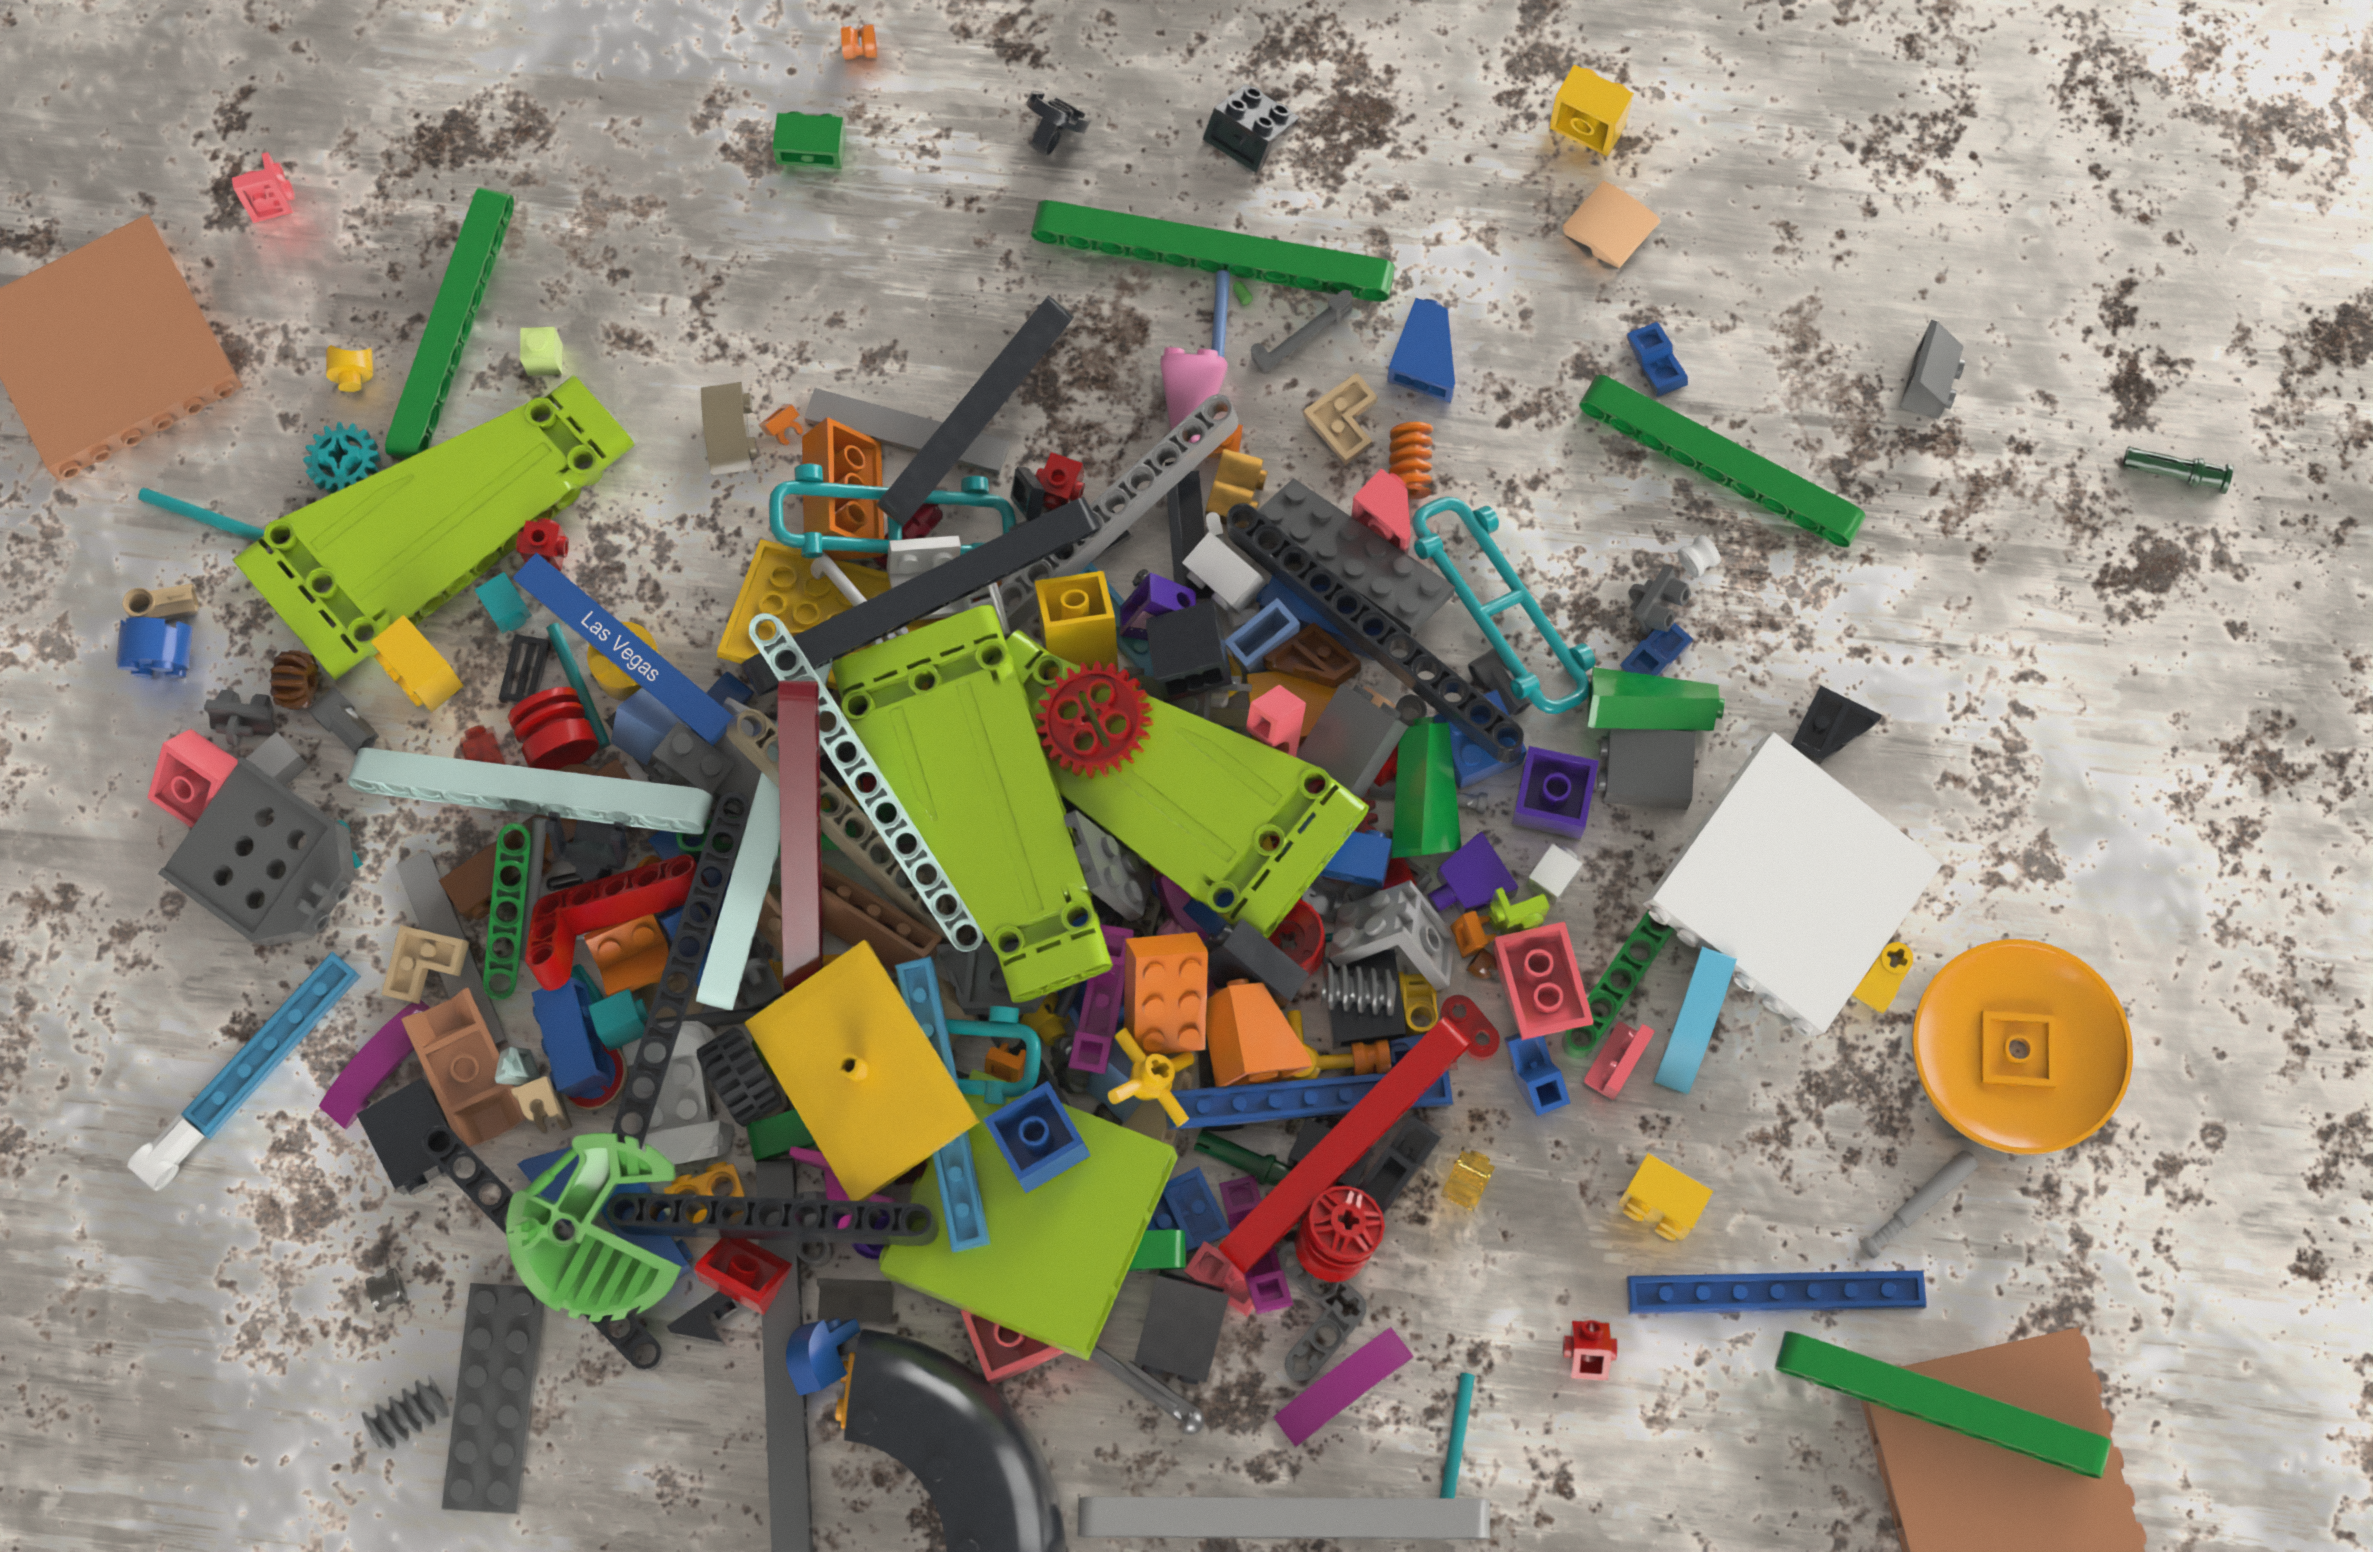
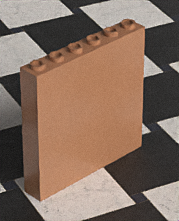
[0,214,243,482]
[1860,1327,2147,1552]

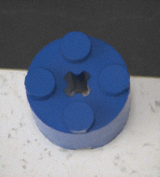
[116,617,193,679]

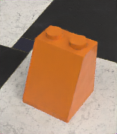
[1206,979,1312,1087]

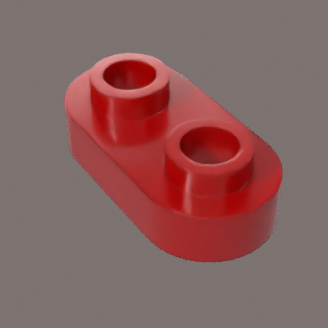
[1440,994,1500,1061]

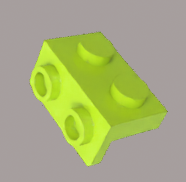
[1487,887,1550,936]

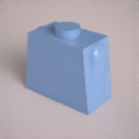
[1225,598,1300,674]

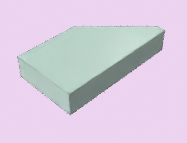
[495,1047,541,1086]

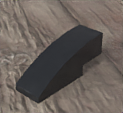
[1357,1113,1445,1216]

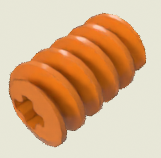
[1388,422,1433,499]

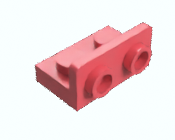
[232,152,295,223]
[1584,1022,1655,1101]

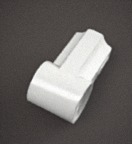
[127,1114,204,1191]

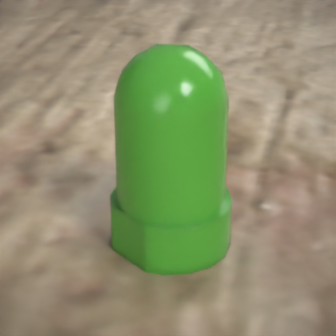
[1233,281,1254,305]

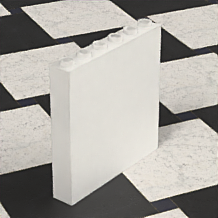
[1642,732,1942,1037]

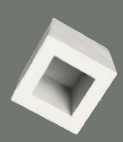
[1525,844,1582,906]

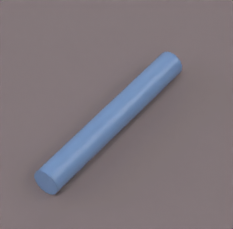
[1211,270,1230,357]

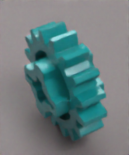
[303,422,381,495]

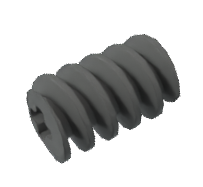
[1320,963,1397,1016]
[361,1375,449,1450]

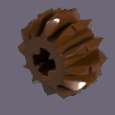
[269,650,320,710]

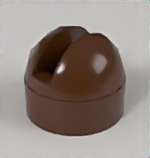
[1466,948,1497,980]

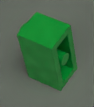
[772,111,846,169]

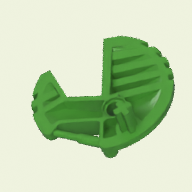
[506,1133,682,1322]

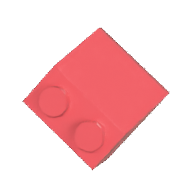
[1351,468,1411,554]
[147,729,238,828]

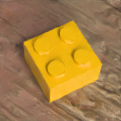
[1549,64,1634,157]
[371,615,463,713]
[1617,1153,1713,1241]

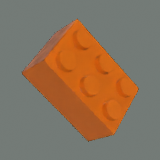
[1124,932,1208,1056]

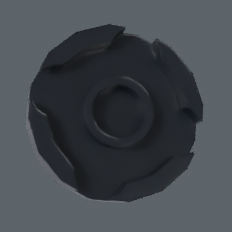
[1026,91,1091,156]

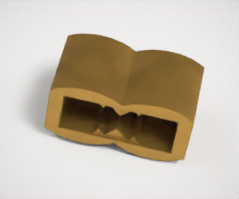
[1205,449,1268,528]

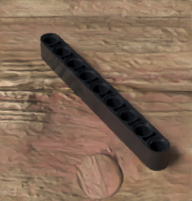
[876,295,1074,528]
[421,1124,664,1372]
[607,1192,939,1246]

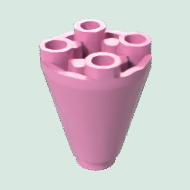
[1160,347,1228,443]

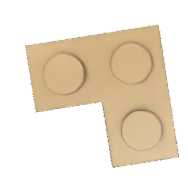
[1303,372,1378,466]
[381,925,469,1004]

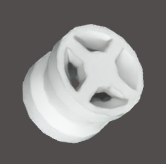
[1677,534,1721,578]

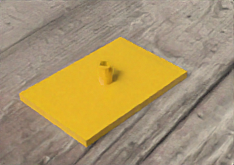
[717,539,948,691]
[744,940,979,1201]

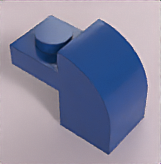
[1504,1033,1571,1116]
[786,1317,861,1395]

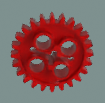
[1035,661,1154,779]

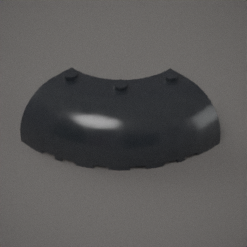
[844,1329,1066,1552]

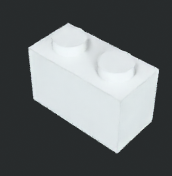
[1182,531,1267,614]

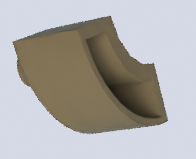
[701,382,758,476]

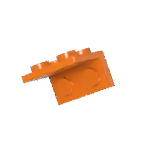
[584,914,670,997]

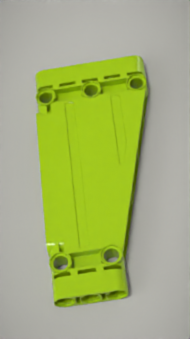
[232,375,635,681]
[831,605,1113,1003]
[988,630,1369,939]

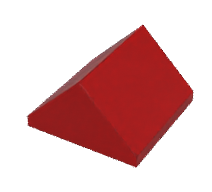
[694,1238,793,1316]

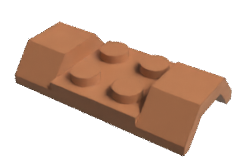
[401,987,528,1148]

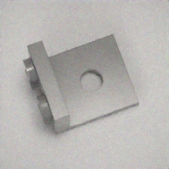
[1329,880,1456,991]

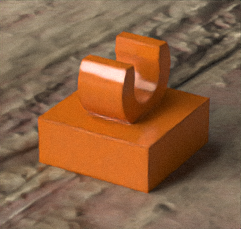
[758,404,803,446]
[1450,910,1497,959]
[984,1042,1026,1083]

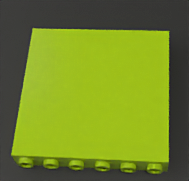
[879,1069,1178,1361]

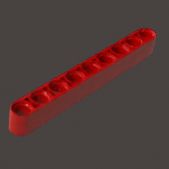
[1217,1017,1472,1275]

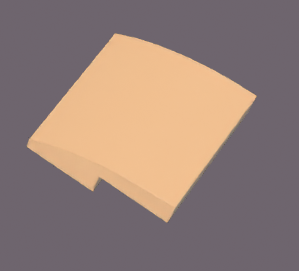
[1562,180,1660,268]

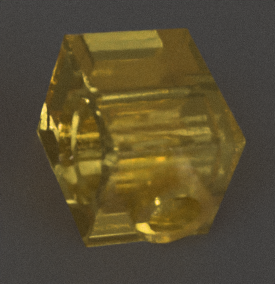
[1441,1150,1495,1212]

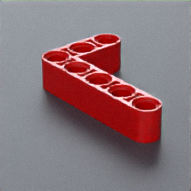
[525,855,709,991]

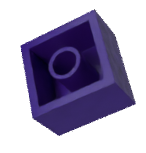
[1511,746,1599,839]

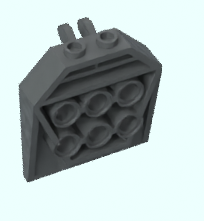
[158,756,355,947]

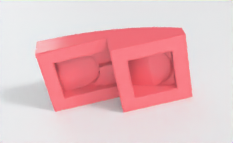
[1184,1241,1254,1317]

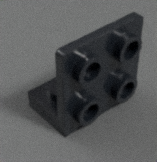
[1202,84,1299,173]

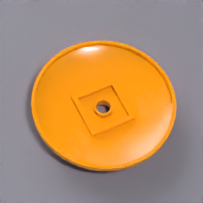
[1911,939,2133,1155]

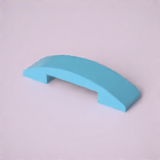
[1654,946,1737,1094]

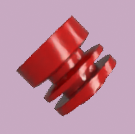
[507,687,599,771]
[1268,899,1326,979]
[1294,1186,1385,1282]

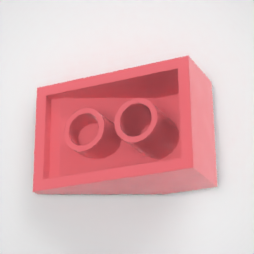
[1493,922,1593,1040]
[961,1310,1064,1385]

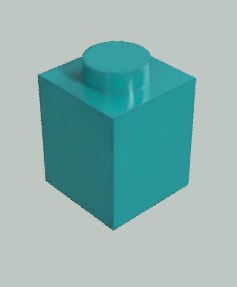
[474,572,532,634]
[588,989,649,1052]

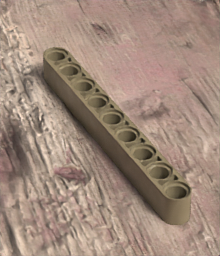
[726,709,973,944]

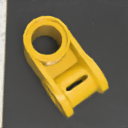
[1851,942,1914,1014]
[1398,971,1438,1037]

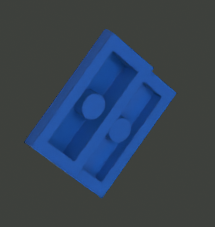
[1147,1166,1231,1255]

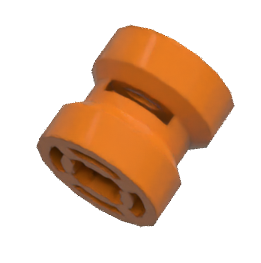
[841,24,877,60]
[1351,1039,1392,1076]

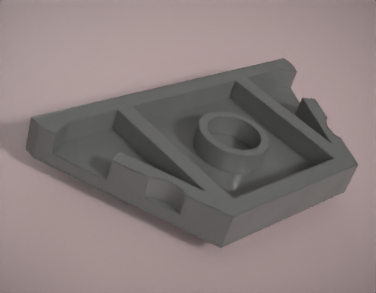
[1064,810,1154,922]
[937,942,1047,1015]

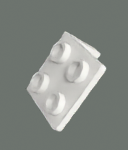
[887,536,966,620]

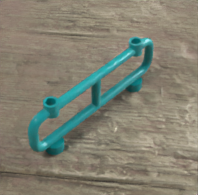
[769,464,1016,559]
[1412,496,1596,715]
[945,1006,1041,1105]

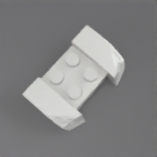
[622,1021,734,1166]

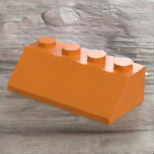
[802,417,885,561]

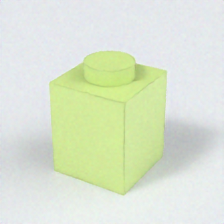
[520,327,562,376]

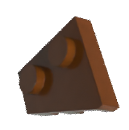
[1263,622,1361,689]

